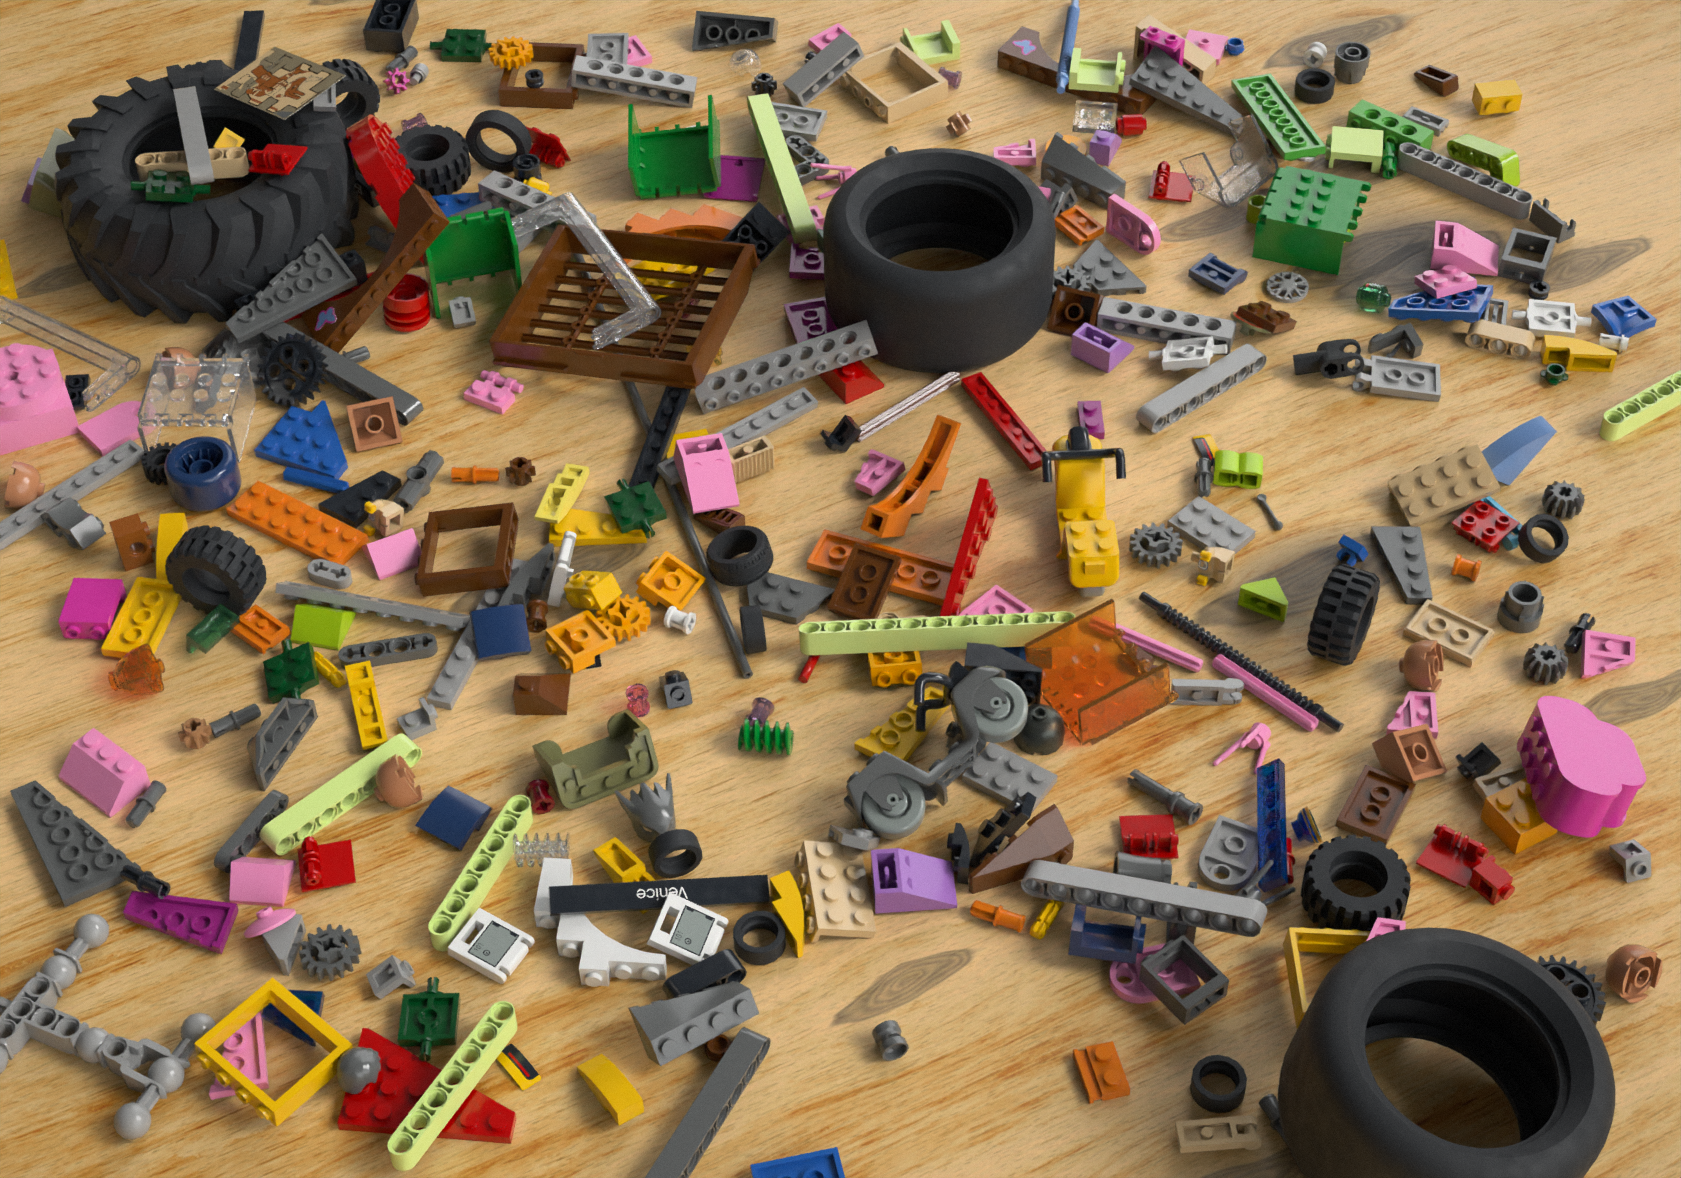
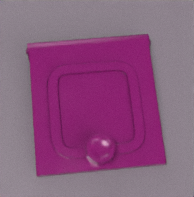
[704,155,766,202]

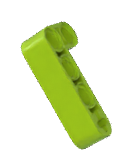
[1447,134,1520,187]

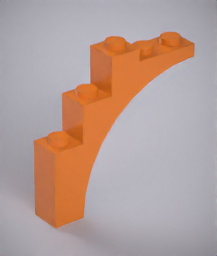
[609,204,743,267]
[860,415,961,538]

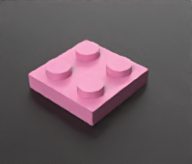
[1415,265,1477,299]

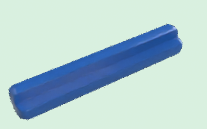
[283,467,349,494]

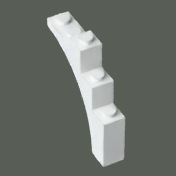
[534,858,667,987]

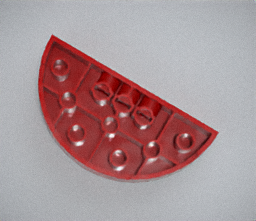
[346,114,424,265]

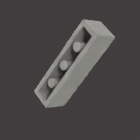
[783,32,864,107]

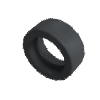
[1294,68,1335,104]
[1518,514,1569,563]
[739,604,767,654]
[648,829,703,878]
[733,911,786,965]
[1190,1055,1247,1113]

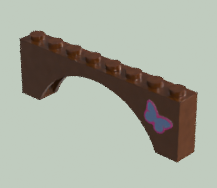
[997,26,1157,115]
[301,183,449,353]

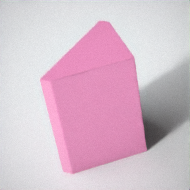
[362,528,421,580]
[229,857,296,907]

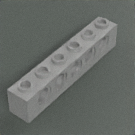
[571,55,697,108]
[478,170,597,233]
[1097,297,1237,355]

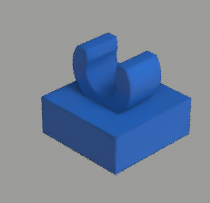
[1336,535,1368,566]

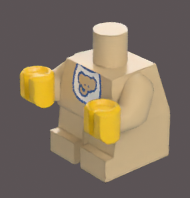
[363,499,404,537]
[1191,547,1235,586]

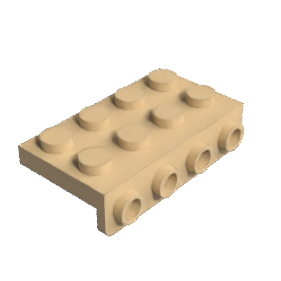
[1388,444,1501,527]
[795,841,876,943]

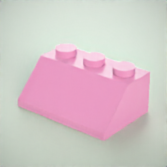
[59,728,151,818]

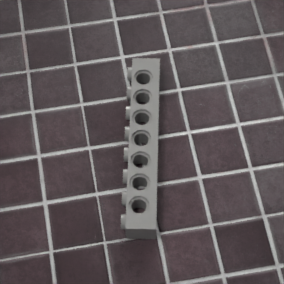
[695,320,878,414]

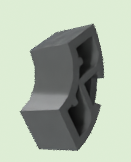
[40,497,106,550]

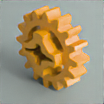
[489,36,534,70]
[596,594,651,642]

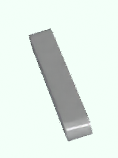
[1397,142,1533,220]
[1136,344,1267,433]

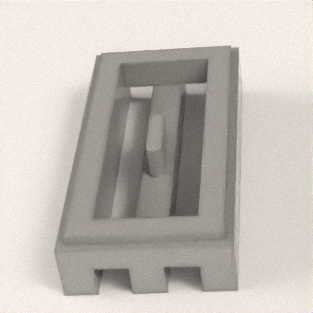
[1402,106,1449,137]
[1483,298,1509,325]

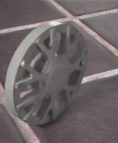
[1267,272,1309,303]

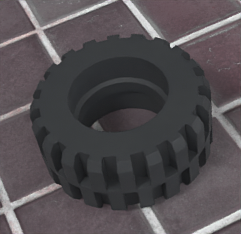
[322,59,380,131]
[395,124,471,196]
[165,525,267,618]
[1307,564,1380,666]
[1301,835,1411,931]

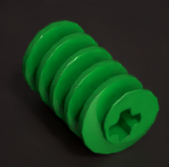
[738,718,794,756]

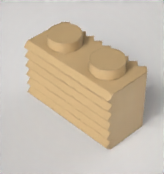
[728,435,775,484]

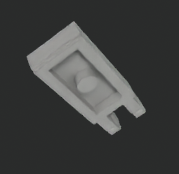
[1170,678,1244,706]

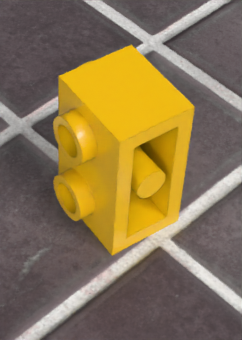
[1472,79,1523,115]
[563,571,622,610]

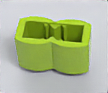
[1213,450,1263,489]

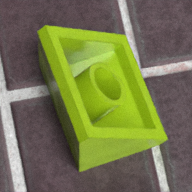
[291,604,356,651]

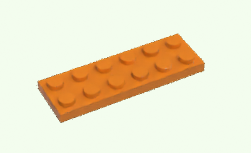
[226,481,369,565]
[807,529,954,606]

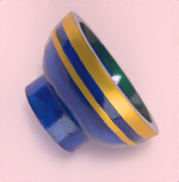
[1291,806,1323,843]

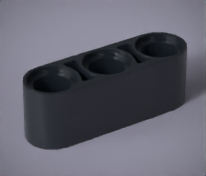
[662,949,747,999]

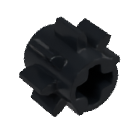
[751,73,777,97]

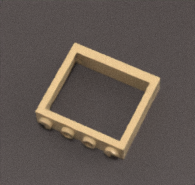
[840,42,948,124]

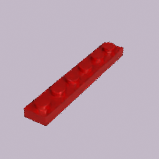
[961,372,1047,471]

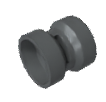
[872,1020,909,1061]

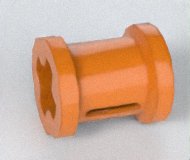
[1451,554,1482,582]

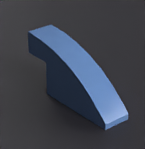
[1482,416,1557,485]

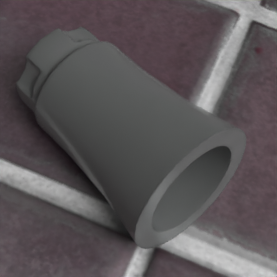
[1113,851,1172,884]

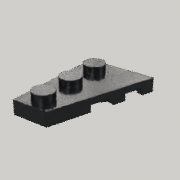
[318,470,402,529]

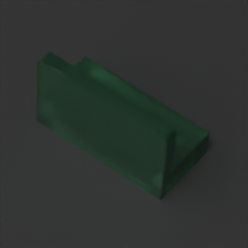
[186,604,240,654]

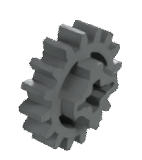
[1052,266,1092,300]
[1129,522,1183,569]
[299,924,362,981]

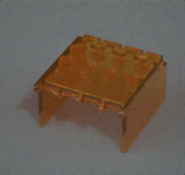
[1025,599,1179,745]

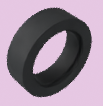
[465,110,532,173]

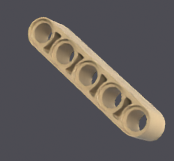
[135,147,249,182]

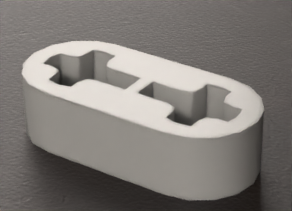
[307,559,353,590]

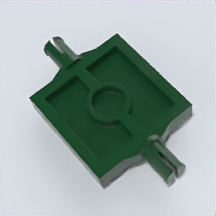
[430,29,497,62]
[131,170,210,203]
[604,478,667,539]
[263,639,320,704]
[397,977,461,1062]

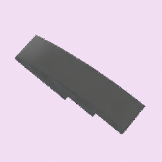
[498,543,556,611]

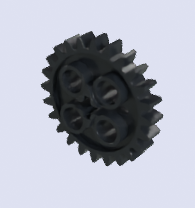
[257,333,329,408]
[1537,955,1606,1026]

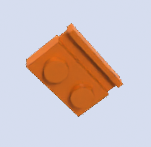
[1055,205,1104,246]
[228,604,291,655]
[1073,1041,1130,1104]

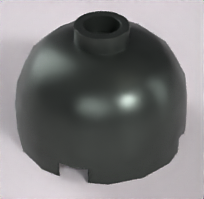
[1014,704,1065,756]

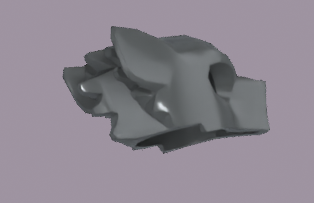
[614,773,676,843]

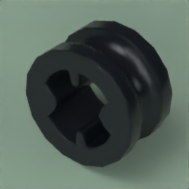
[525,69,544,88]
[1528,280,1550,300]

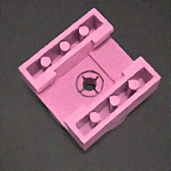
[0,343,79,455]

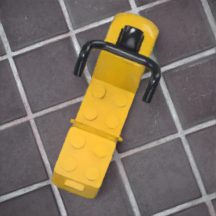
[1041,426,1126,597]

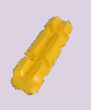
[314,651,347,688]
[1029,899,1064,940]

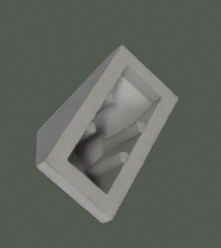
[262,914,306,976]

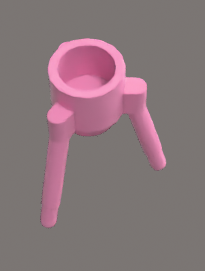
[810,163,857,200]
[1213,722,1271,774]

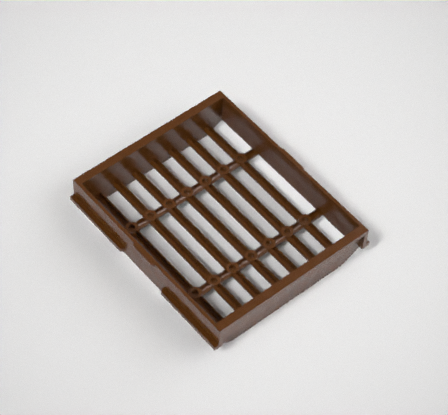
[489,225,760,389]

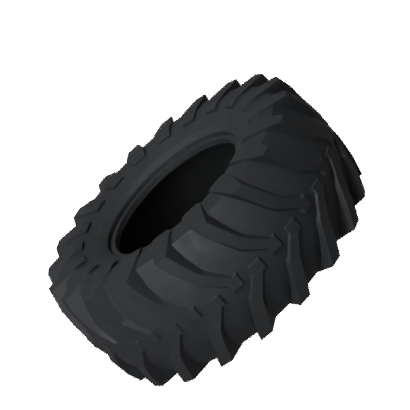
[54,60,359,324]

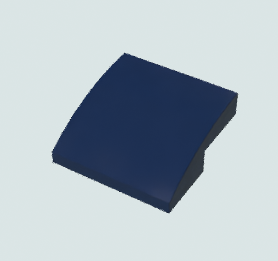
[470,604,532,660]
[415,785,493,851]

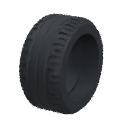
[706,525,773,586]

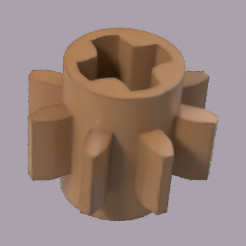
[946,111,972,137]
[178,718,213,749]

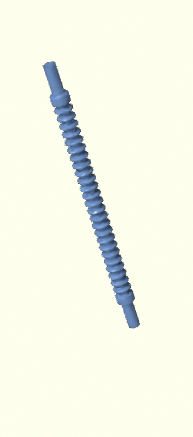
[1056,0,1080,94]

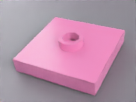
[1186,29,1228,65]

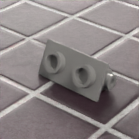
[365,226,395,253]

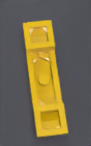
[345,661,388,750]

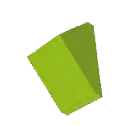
[1238,578,1288,622]

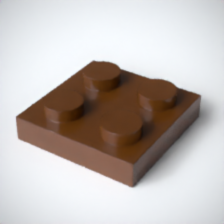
[1236,301,1297,334]

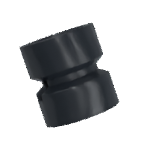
[512,154,542,183]

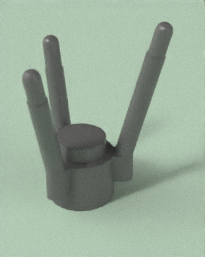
[1234,860,1296,906]

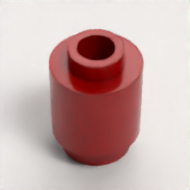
[1115,114,1147,136]

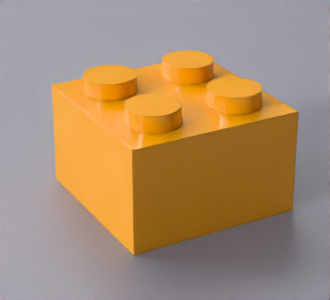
[1480,777,1558,854]

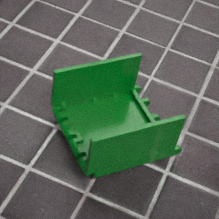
[628,95,721,200]
[1252,166,1372,275]
[423,207,522,319]

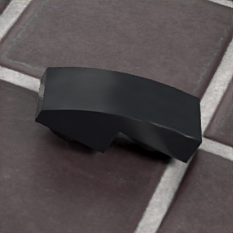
[65,374,91,410]
[947,823,970,885]

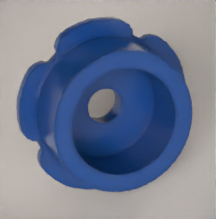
[1225,37,1245,56]

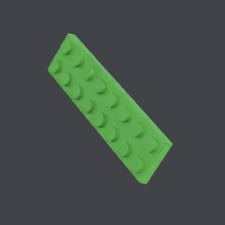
[1231,73,1326,161]

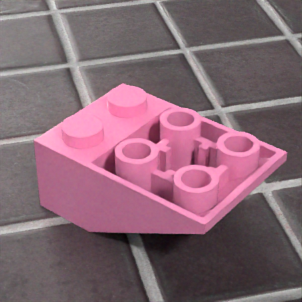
[1430,221,1499,276]
[673,433,739,514]

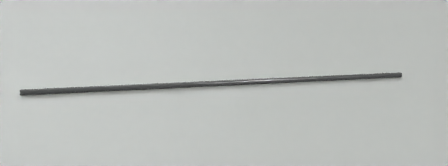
[573,253,753,679]

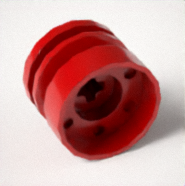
[382,273,431,332]

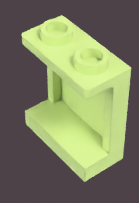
[900,20,960,65]
[1069,48,1126,93]
[1325,126,1383,173]

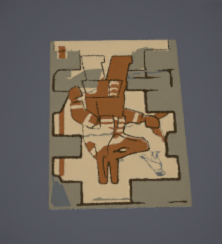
[214,47,346,120]

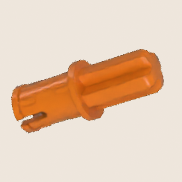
[451,465,500,484]
[970,900,1026,933]

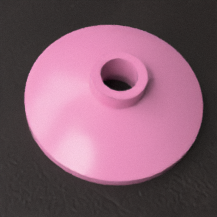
[244,906,296,938]

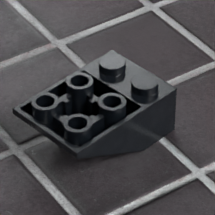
[722,202,790,271]
[964,642,1042,705]

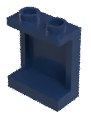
[1068,904,1146,964]

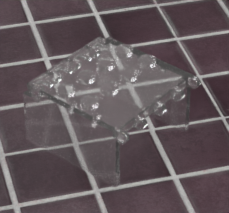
[137,353,257,463]

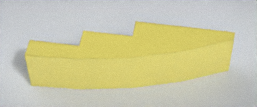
[535,463,590,524]

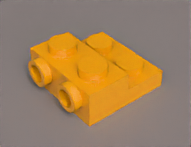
[635,551,706,611]
[544,610,616,674]
[866,651,922,687]

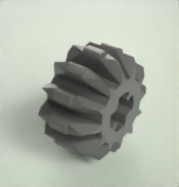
[1542,480,1585,520]
[1523,642,1568,685]

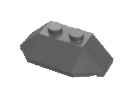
[247,697,318,791]

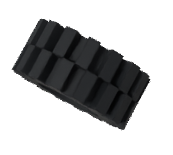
[141,442,176,485]

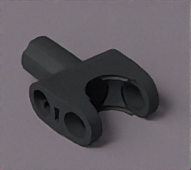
[1293,339,1364,379]

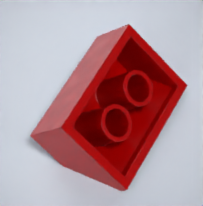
[818,360,884,404]

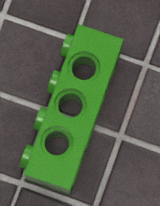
[1346,99,1434,151]

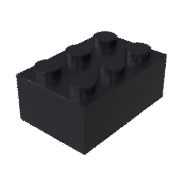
[363,0,419,53]

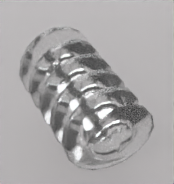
[513,832,570,868]

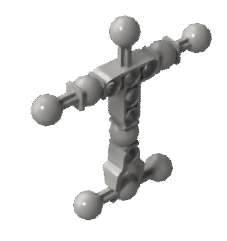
[0,913,216,1140]

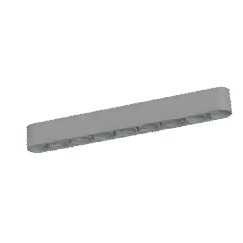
[173,86,215,185]
[1021,860,1267,937]

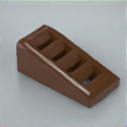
[1414,65,1459,97]
[693,508,745,534]

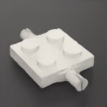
[1512,299,1591,338]
[1149,336,1227,371]

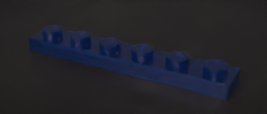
[1257,758,1288,893]

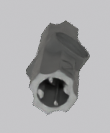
[393,450,444,513]

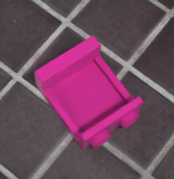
[1137,26,1185,69]
[58,578,127,640]

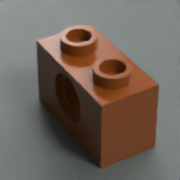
[109,513,156,571]

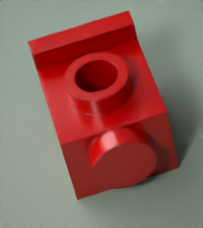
[1469,855,1515,905]

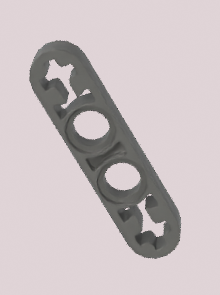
[338,633,438,669]
[214,790,289,873]

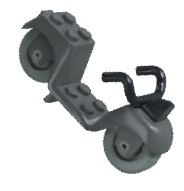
[844,661,1028,839]

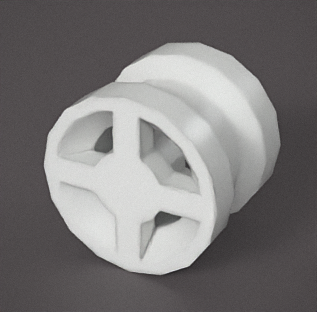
[1303,42,1327,68]

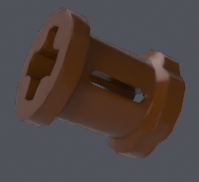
[526,599,549,633]

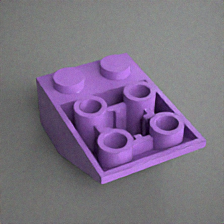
[871,848,957,914]

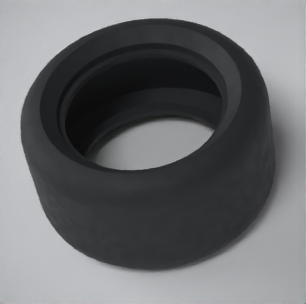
[823,148,1056,373]
[1278,927,1616,1178]

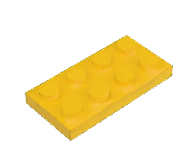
[101,577,182,662]

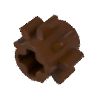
[505,457,536,486]

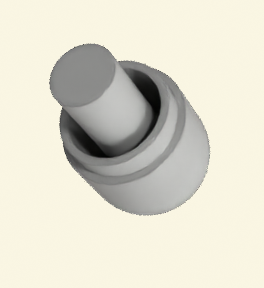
[410,63,429,85]

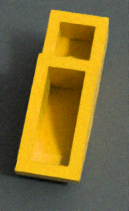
[1540,335,1617,372]
[156,513,188,581]
[593,837,656,914]
[769,870,805,958]
[577,1053,644,1126]

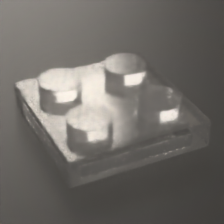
[1072,100,1118,134]

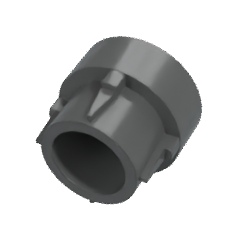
[1334,42,1371,84]
[1497,580,1544,633]

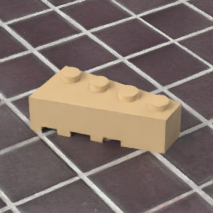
[1133,15,1216,85]

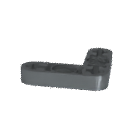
[785,135,829,186]

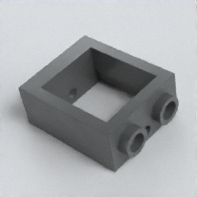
[1497,228,1557,284]
[1139,935,1229,1025]

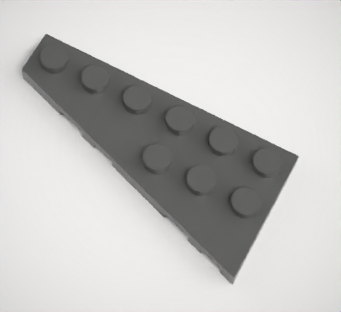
[1129,45,1249,138]
[226,233,357,344]
[10,780,142,907]

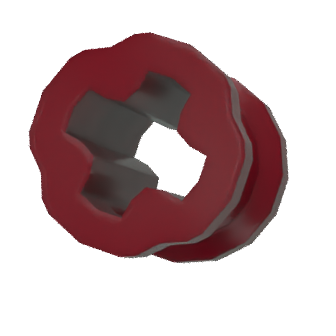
[525,779,555,814]

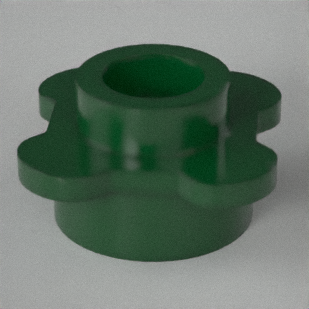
[1540,363,1569,385]

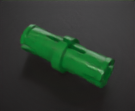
[1381,142,1398,179]

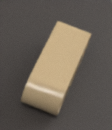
[1465,319,1535,360]

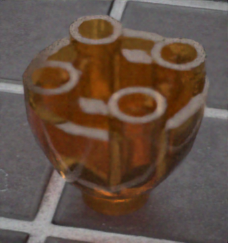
[108,643,165,696]

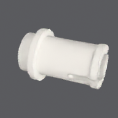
[1598,333,1629,353]

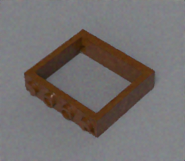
[498,42,587,109]
[414,502,519,597]

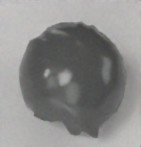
[337,1047,381,1094]

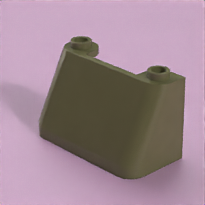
[28,128,75,218]
[532,709,659,809]

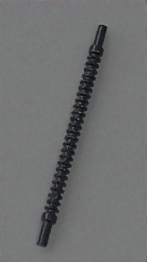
[1139,591,1344,732]

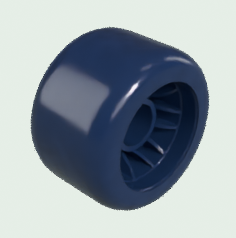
[164,436,242,512]

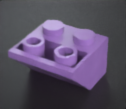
[1071,322,1134,373]

